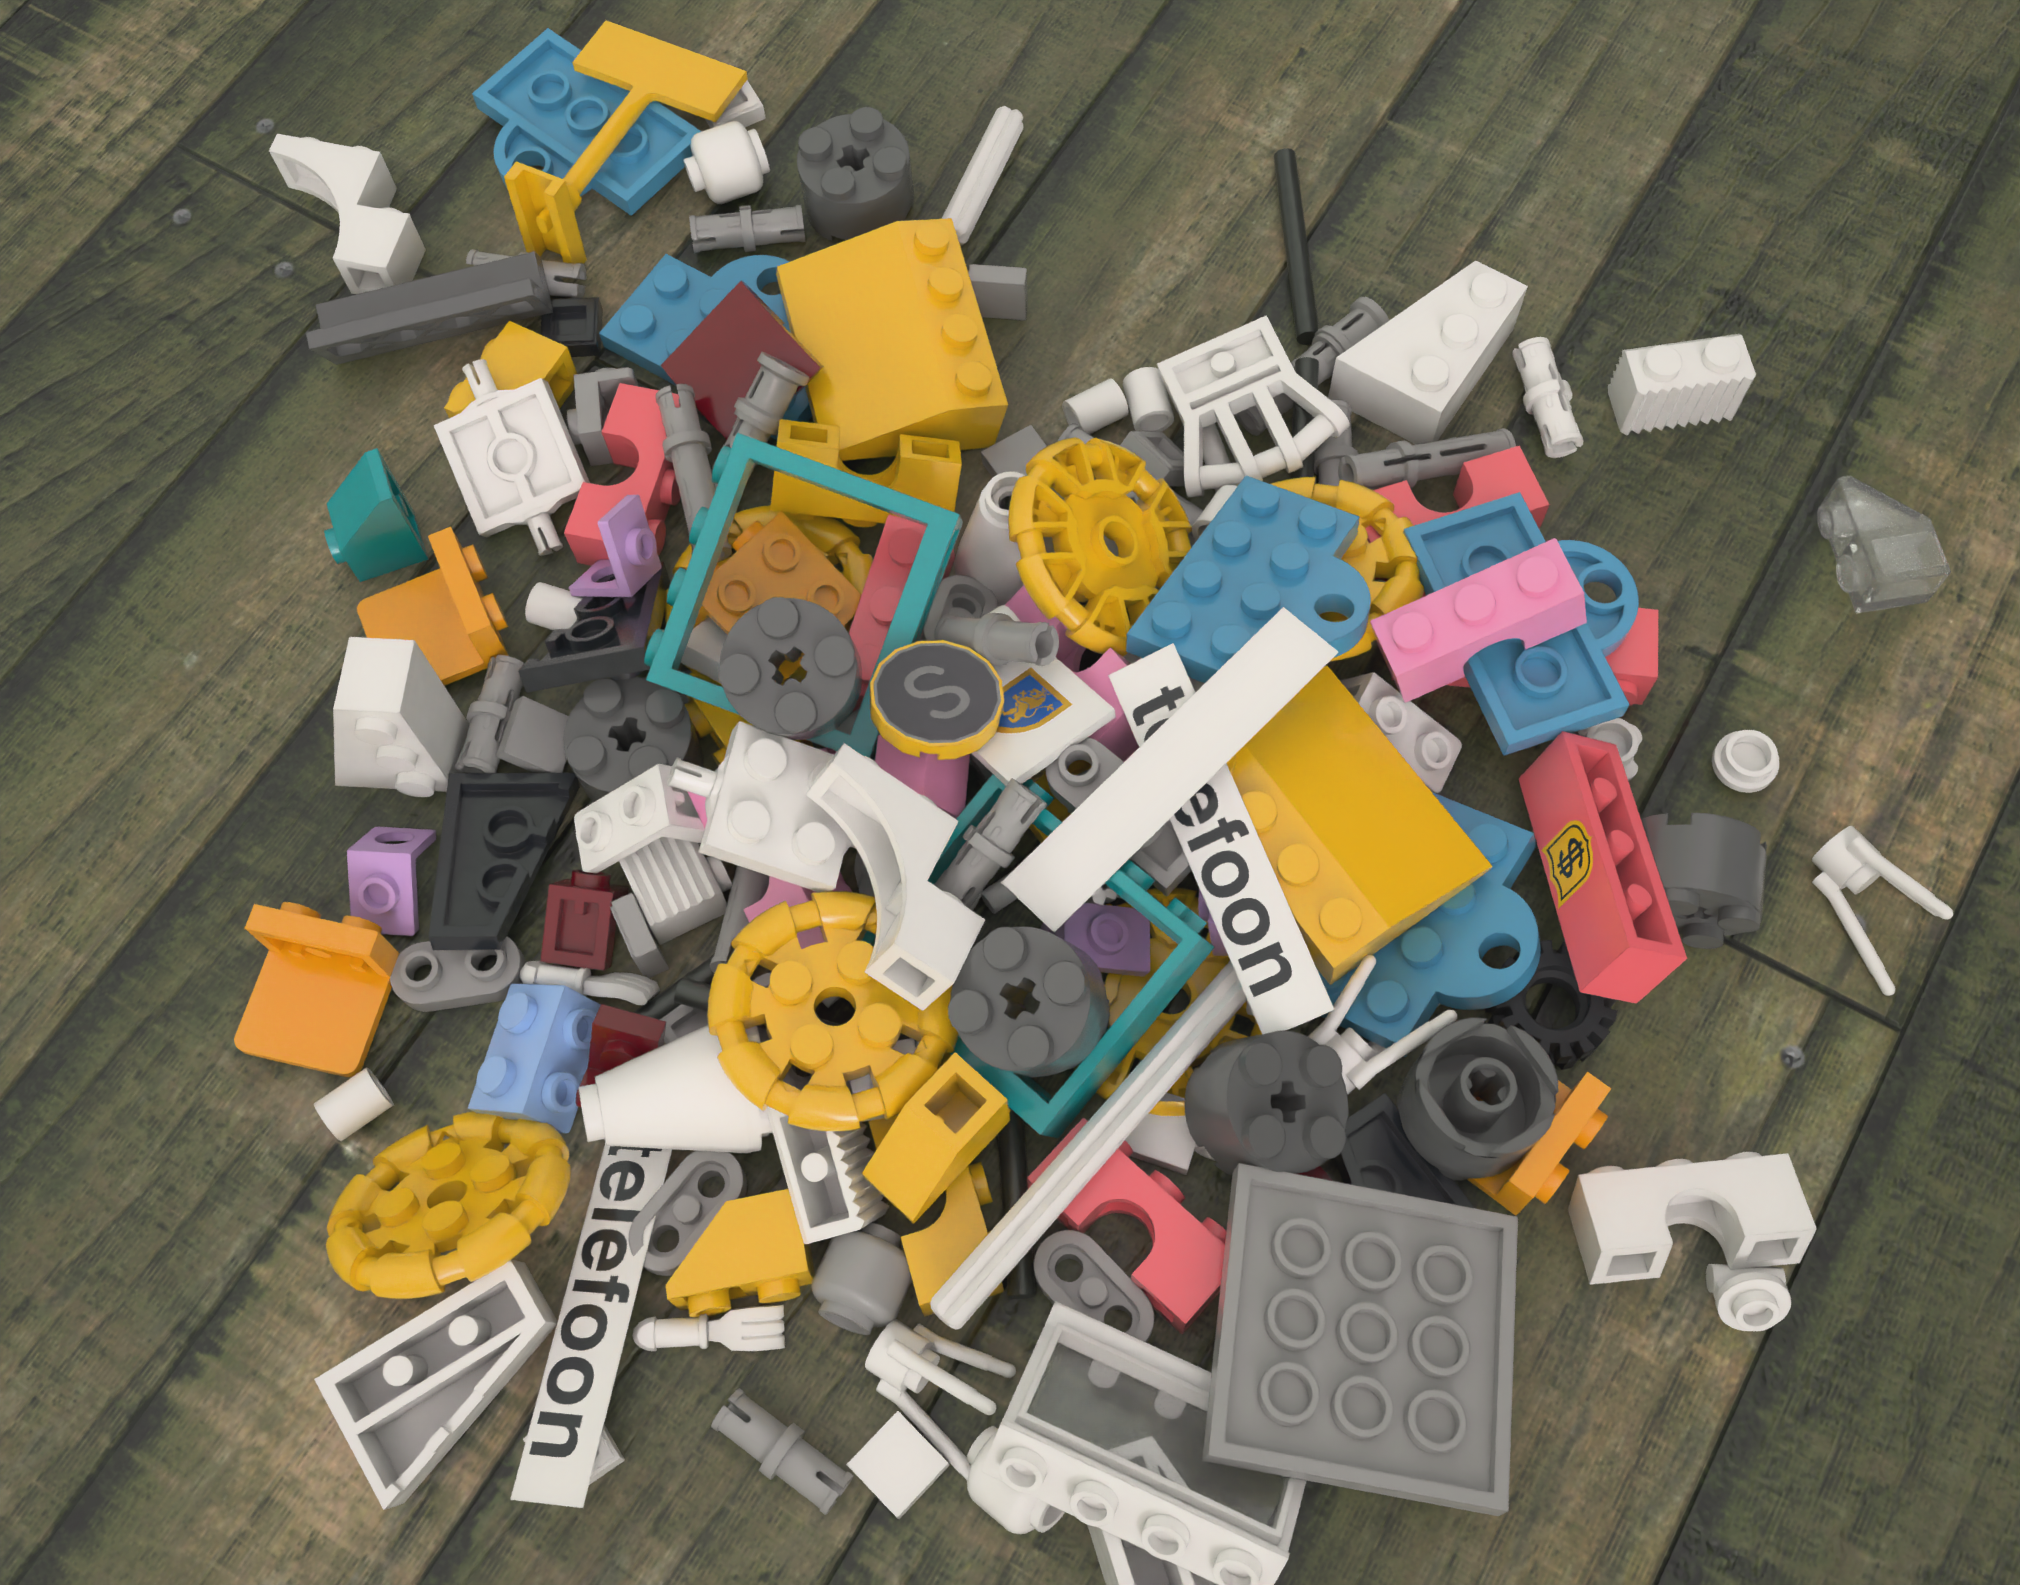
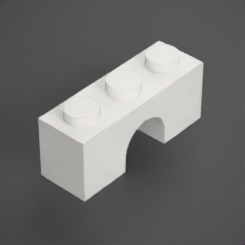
[1568,1152,1817,1285]

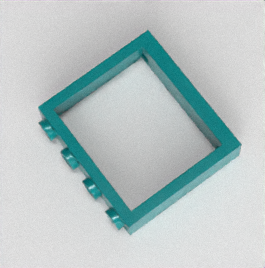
[644,433,963,761]
[862,774,1215,1138]

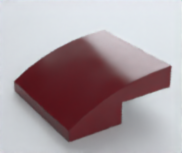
[661,280,824,440]

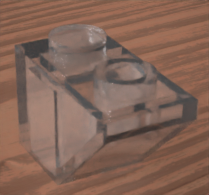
[1817,476,1951,614]

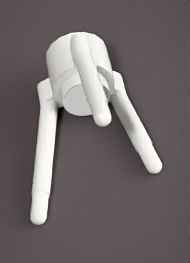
[1812,826,1953,996]
[1308,955,1457,1095]
[865,1319,1016,1480]

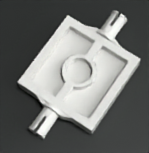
[434,359,590,556]
[667,721,856,892]

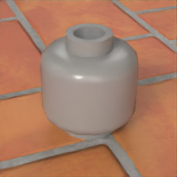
[811,1223,912,1335]

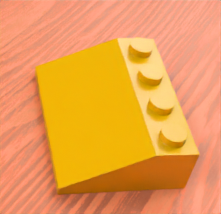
[776,218,1008,461]
[1227,666,1492,985]

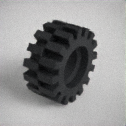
[1485,940,1618,1070]

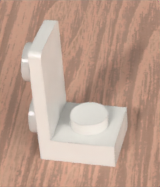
[1341,672,1462,793]
[574,764,705,874]

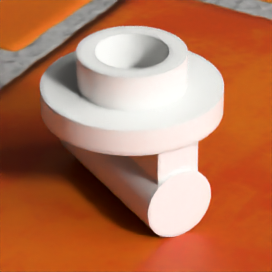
[1706,1264,1791,1331]

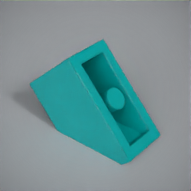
[324,448,428,582]

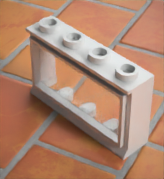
[981,1301,1307,1585]

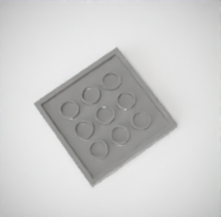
[1202,1163,1518,1516]

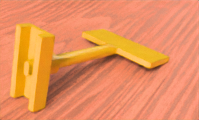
[504,20,748,264]

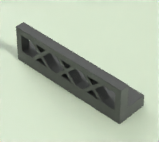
[306,251,553,365]

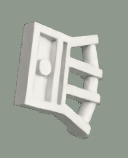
[1157,315,1350,497]

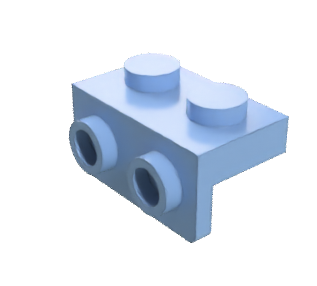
[468,984,601,1133]

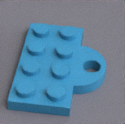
[472,28,702,216]
[599,254,812,440]
[1126,475,1371,683]
[1403,492,1639,756]
[1317,792,1541,1057]

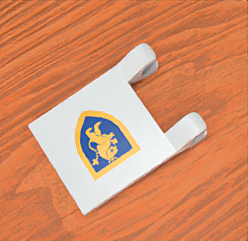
[972,605,1116,786]

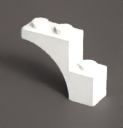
[269,134,426,294]
[806,743,985,1011]

